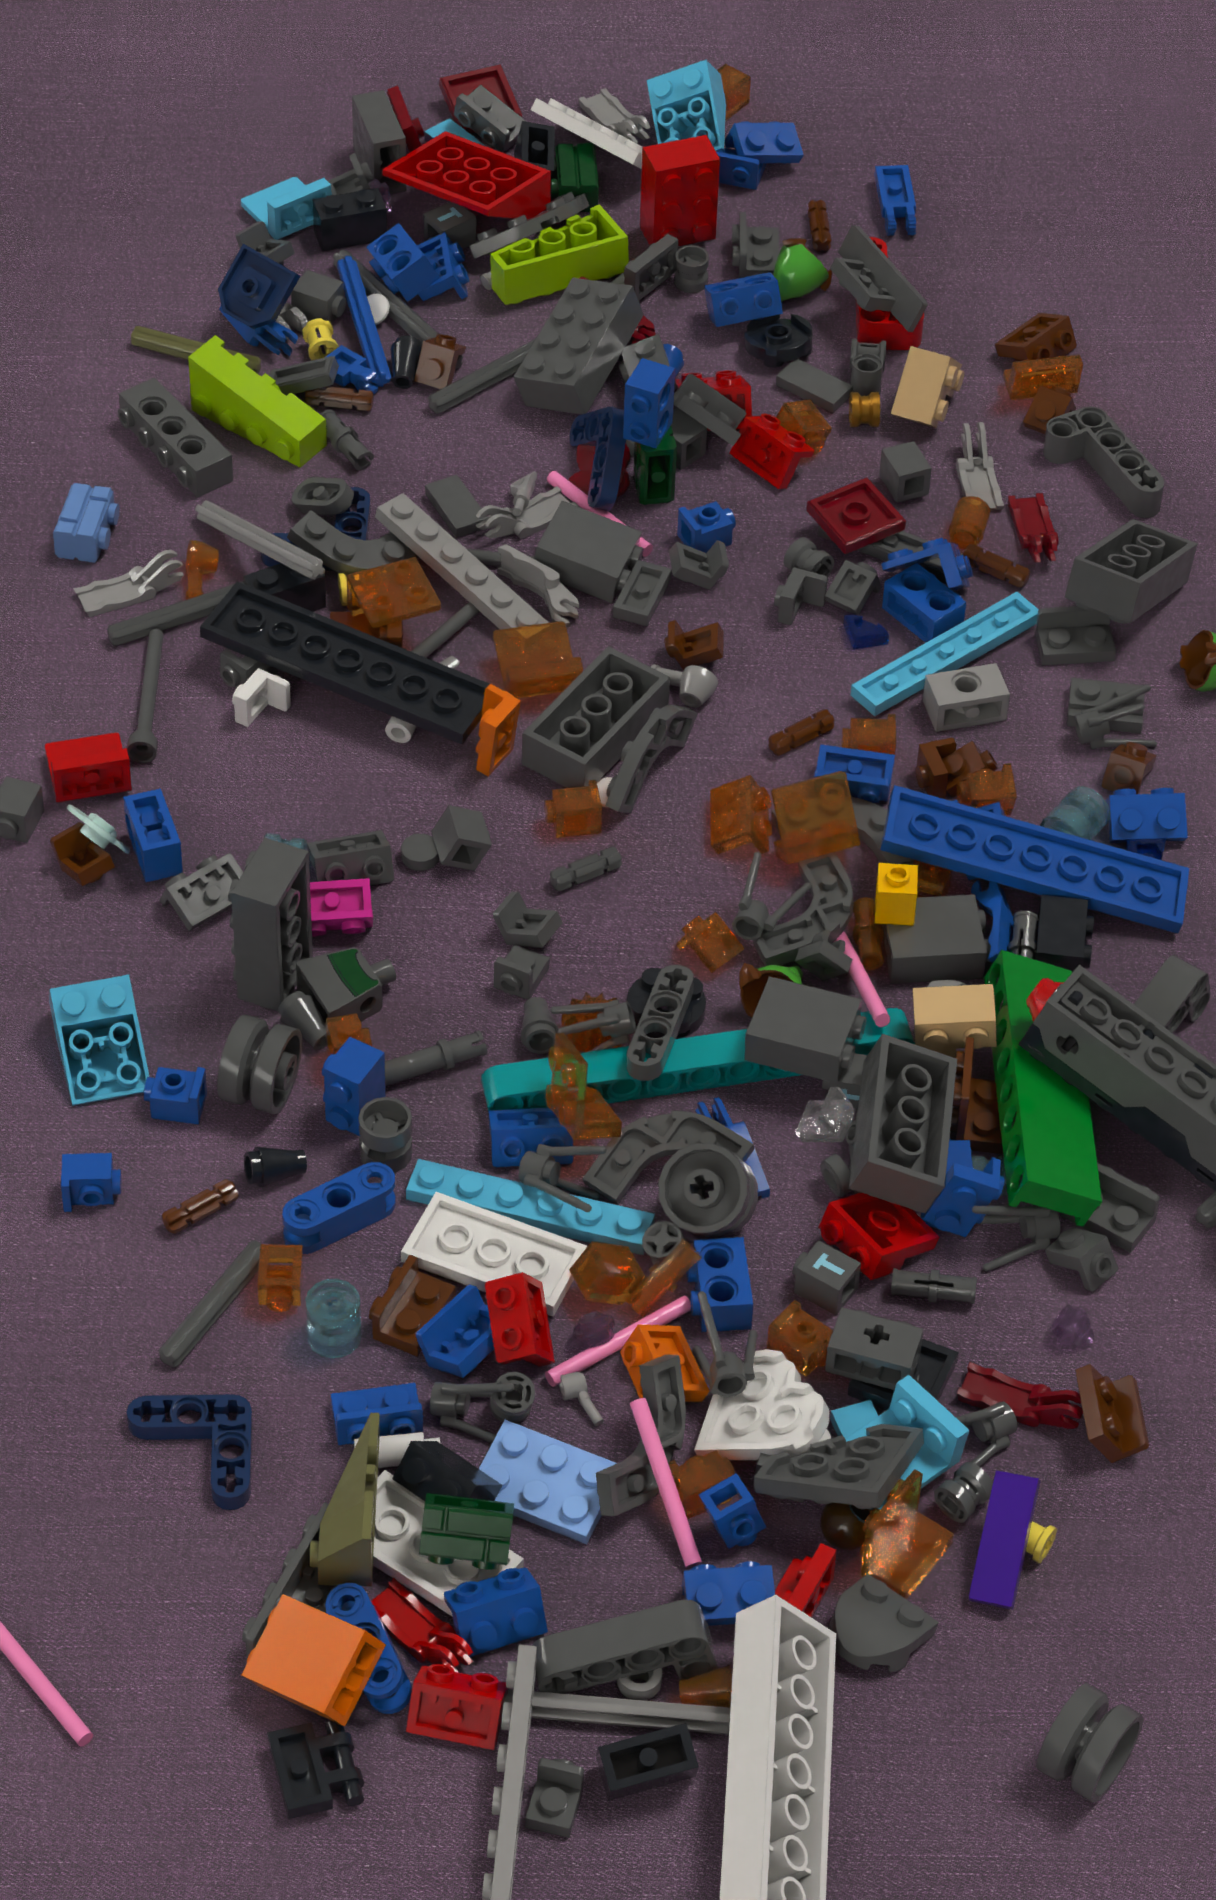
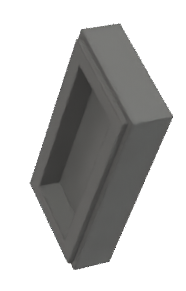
[269,356,339,396]
[776,359,853,413]
[425,475,488,538]

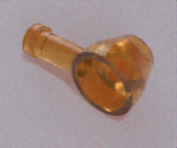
[186,540,219,600]

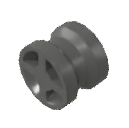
[642,1221,691,1273]

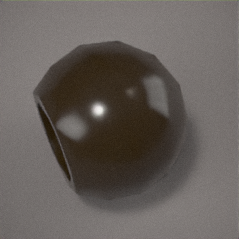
[820,1502,875,1550]

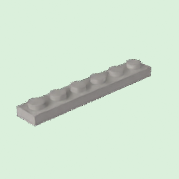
[375,493,552,650]
[482,1645,537,1900]

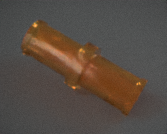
[852,897,884,970]
[625,1239,702,1317]

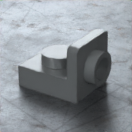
[825,560,882,616]
[494,945,550,999]
[525,1758,584,1838]

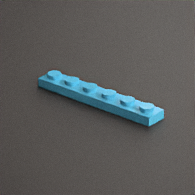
[851,592,1039,716]
[406,1159,655,1255]

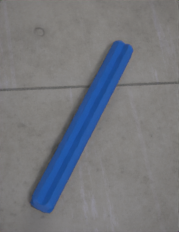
[337,256,391,387]

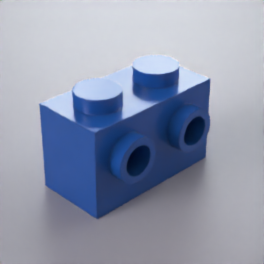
[322,1037,386,1136]

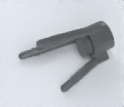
[1074,684,1157,750]
[732,852,811,940]
[550,999,636,1052]
[519,1144,607,1212]
[972,1205,1060,1272]
[692,1291,757,1397]
[430,1381,516,1443]
[951,1401,1017,1480]

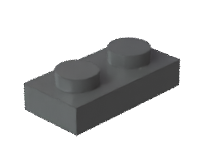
[613,560,672,626]

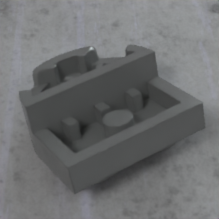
[828,1574,939,1672]

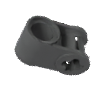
[850,338,886,396]

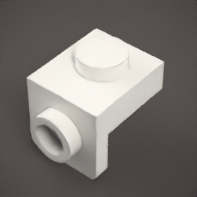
[232,668,291,727]

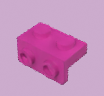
[310,878,373,937]

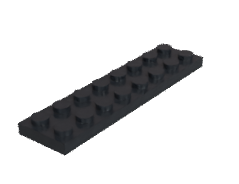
[200,581,497,745]

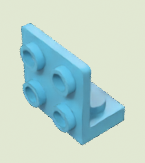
[241,177,332,240]
[846,1374,969,1502]

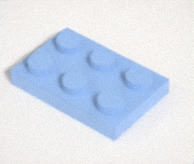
[479,1419,617,1545]

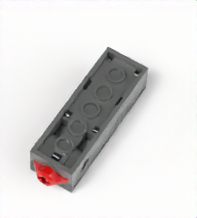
[1018,965,1216,1191]

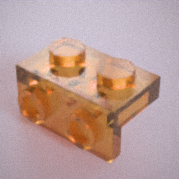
[710,775,772,854]

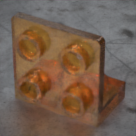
[346,557,441,628]
[493,621,583,698]
[771,771,861,864]
[546,1033,622,1140]
[860,1469,954,1600]

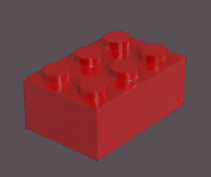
[640,135,720,246]

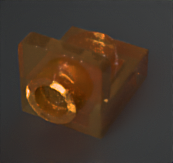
[676,912,745,974]

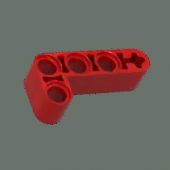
[855,237,924,350]

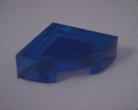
[843,615,889,650]
[1126,839,1165,860]

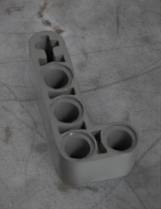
[1043,406,1164,518]
[1134,955,1211,1033]
[532,1600,718,1694]

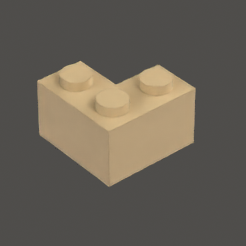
[891,346,964,428]
[913,984,996,1058]

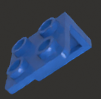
[881,538,973,590]

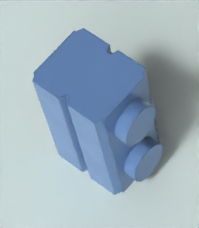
[53,483,120,563]

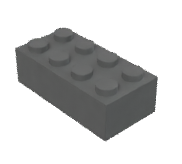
[514,278,644,414]
[1064,519,1198,623]
[522,646,670,796]
[228,838,313,1011]
[849,1034,957,1213]

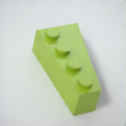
[490,204,629,305]
[188,335,327,468]

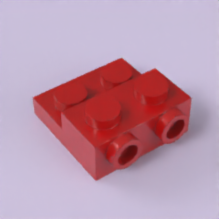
[818,1193,940,1280]

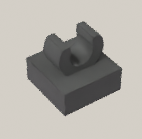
[795,929,852,981]

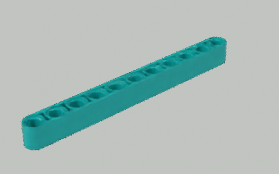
[481,1008,915,1111]

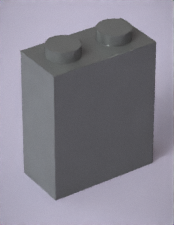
[352,90,407,196]
[534,501,644,603]
[880,894,991,984]
[745,976,866,1083]

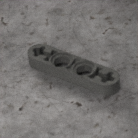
[627,965,694,1081]

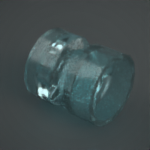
[1040,786,1111,840]
[305,1279,362,1358]

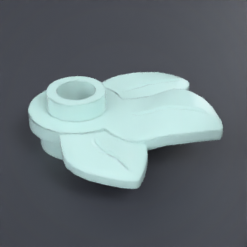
[66,804,130,854]

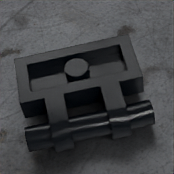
[267,1721,365,1819]

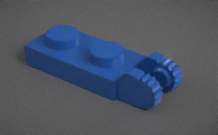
[874,165,916,236]

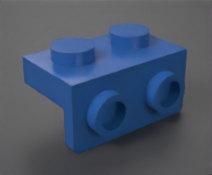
[724,121,804,163]
[813,744,895,803]
[1104,788,1188,843]
[921,1157,1004,1237]
[416,1284,494,1378]
[681,1561,775,1626]
[444,1567,548,1657]

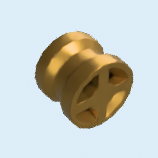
[849,392,880,427]

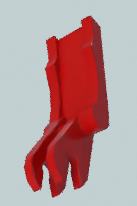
[371,1578,474,1673]

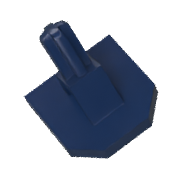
[218,244,301,329]

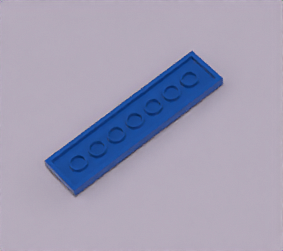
[880,785,1190,934]

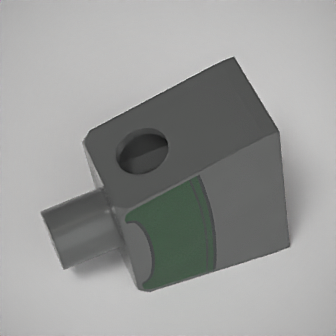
[296,947,396,1037]

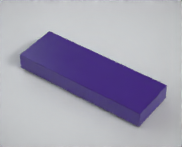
[968,1470,1040,1610]

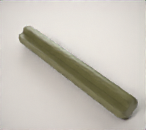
[131,326,261,374]

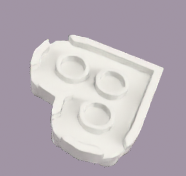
[694,1349,829,1461]

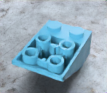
[647,60,726,152]
[49,975,149,1106]

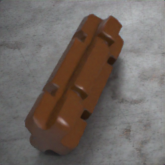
[807,199,832,252]
[305,386,374,411]
[963,544,1030,588]
[768,709,835,756]
[161,1179,239,1234]

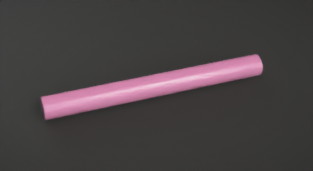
[547,471,653,557]
[833,932,890,1027]
[545,1295,691,1387]
[630,1398,702,1568]
[0,1621,93,1747]

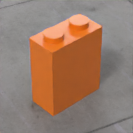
[241,1594,386,1727]

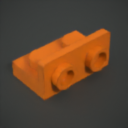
[476,684,521,777]
[620,1324,710,1402]

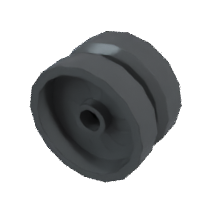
[217,1014,303,1114]
[658,1143,758,1239]
[1036,1683,1144,1803]

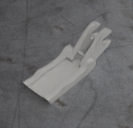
[578,88,650,143]
[956,422,1004,512]
[476,486,578,539]
[498,544,579,627]
[73,550,184,617]

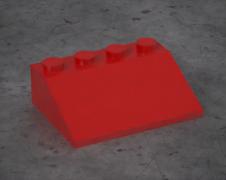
[382,131,551,220]

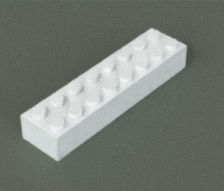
[720,1595,836,1900]

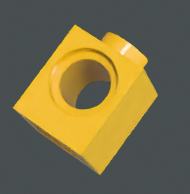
[875,863,918,926]

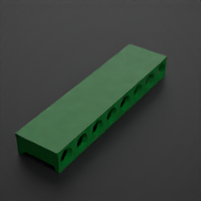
[984,949,1102,1227]

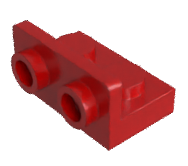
[729,413,815,489]
[485,1272,555,1367]
[775,1543,837,1618]
[406,1664,509,1750]

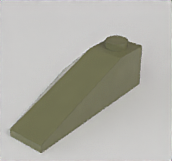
[310,1413,380,1586]

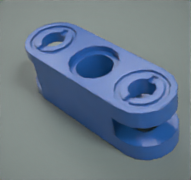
[282,1162,396,1254]
[325,1583,412,1714]

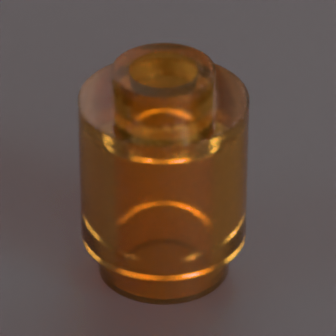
[948,496,991,550]

